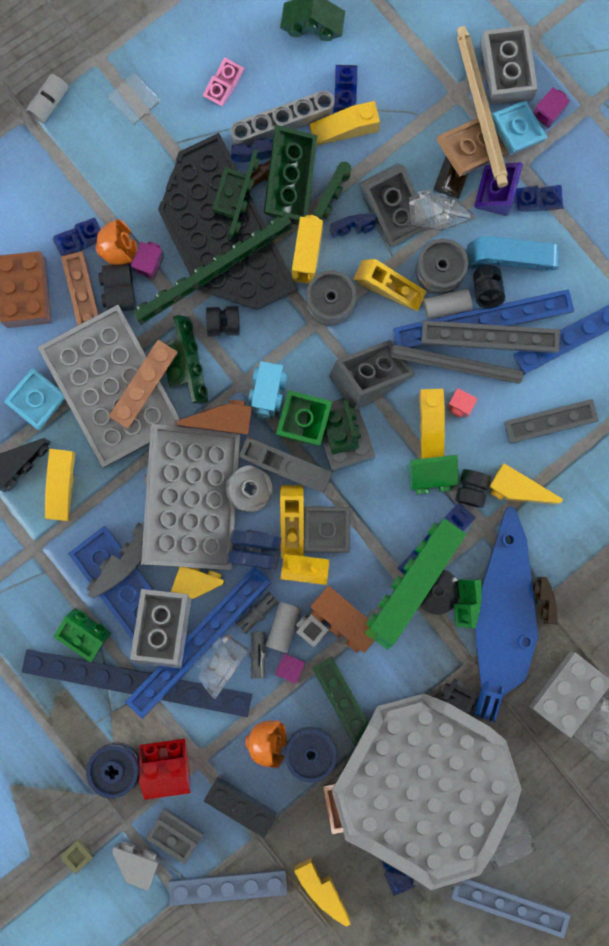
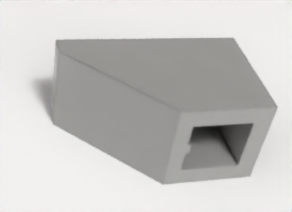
[112,841,161,891]

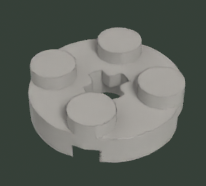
[226,466,272,512]

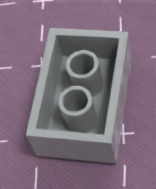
[480,25,538,105]
[130,589,192,668]
[529,652,609,738]

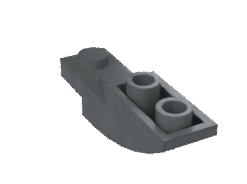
[239,436,333,493]
[87,522,144,599]

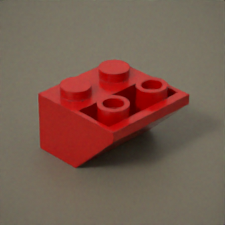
[139,739,191,800]

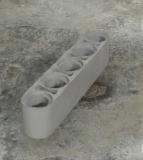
[231,91,334,148]

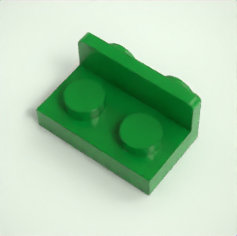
[53,608,111,663]

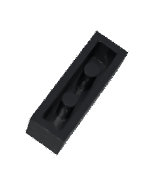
[204,776,277,838]

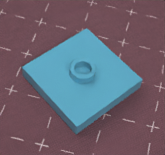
[491,100,548,155]
[3,367,66,431]

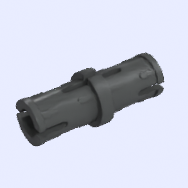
[236,592,279,634]
[249,632,267,679]

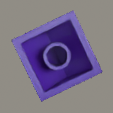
[474,162,523,216]

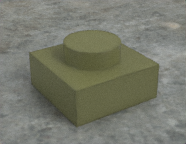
[60,839,94,874]

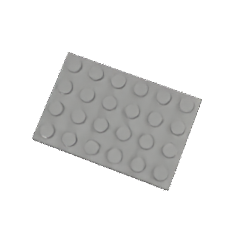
[38,305,181,468]
[141,424,240,570]

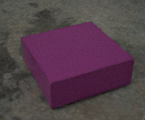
[275,653,305,684]

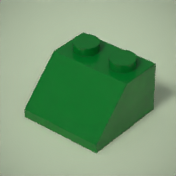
[276,390,333,446]
[407,455,458,495]

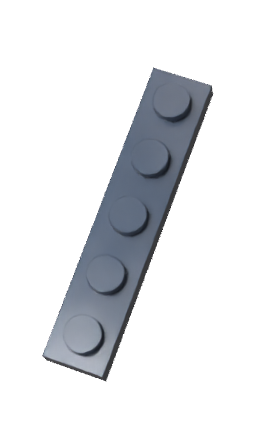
[169,869,288,906]
[450,879,571,938]

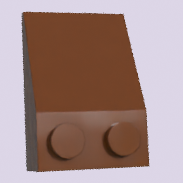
[174,400,252,434]

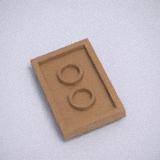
[436,118,509,176]

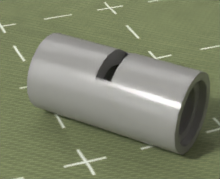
[25,74,69,124]
[423,289,473,320]
[266,602,301,653]

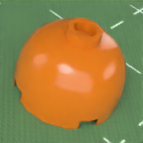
[96,219,137,265]
[245,720,287,768]

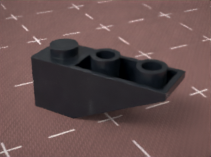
[0,438,51,492]

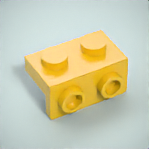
[281,554,330,585]

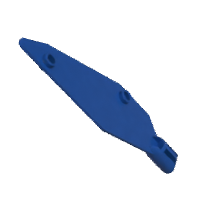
[473,507,538,722]

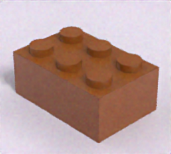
[0,251,51,328]
[310,585,374,653]

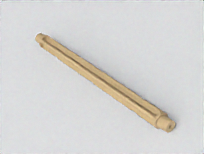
[457,26,508,188]

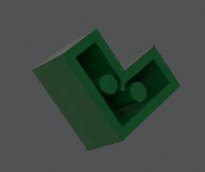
[280,0,345,41]

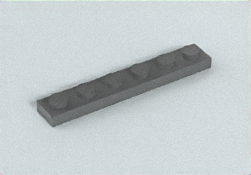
[421,320,560,353]

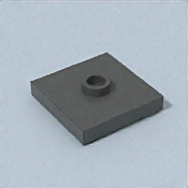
[304,506,350,553]

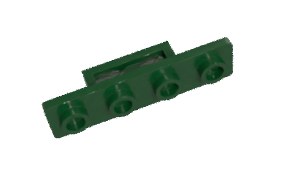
[212,149,260,240]
[165,315,208,404]

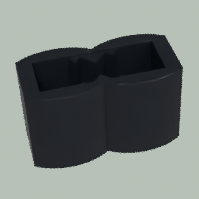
[98,263,136,311]

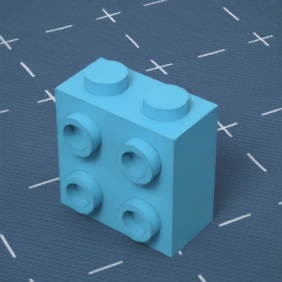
[248,361,287,420]

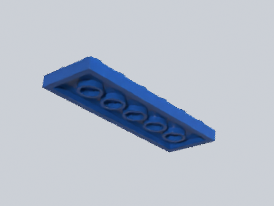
[68,526,188,640]

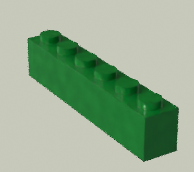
[365,518,467,650]

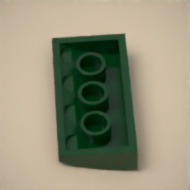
[264,125,318,225]

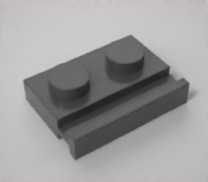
[146,808,204,864]

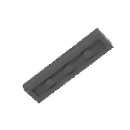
[504,399,599,444]

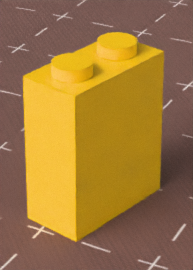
[292,215,323,284]

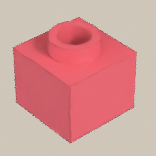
[447,388,478,418]

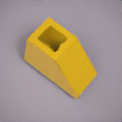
[171,567,225,599]

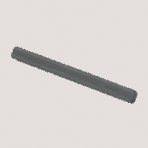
[391,345,523,384]

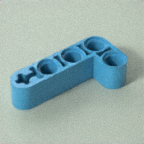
[467,236,559,271]

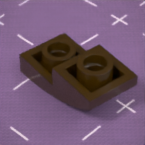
[533,577,557,625]

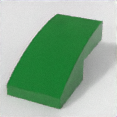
[454,578,482,628]

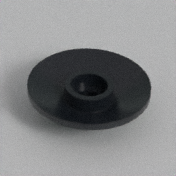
[420,570,460,614]

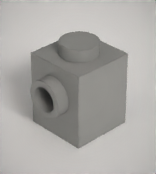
[296,614,329,647]

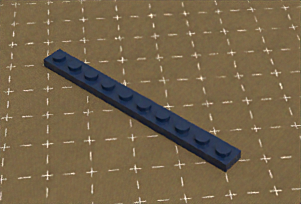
[21,649,252,717]

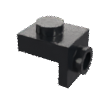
[441,679,478,714]

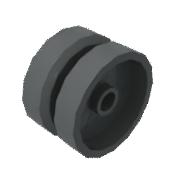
[415,238,468,295]
[306,270,356,326]

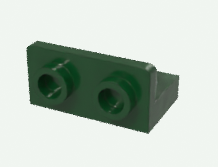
[326,400,362,455]

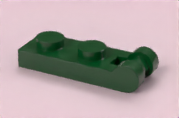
[313,161,351,220]

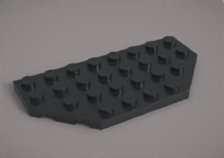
[158,133,297,310]

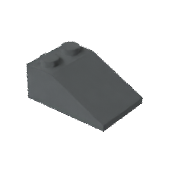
[358,163,430,247]
[329,340,415,410]
[322,398,376,472]

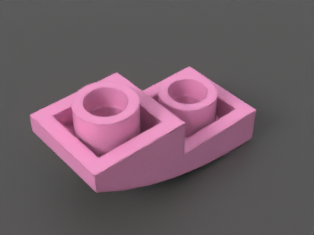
[203,57,245,107]

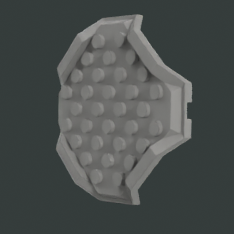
[332,694,522,890]

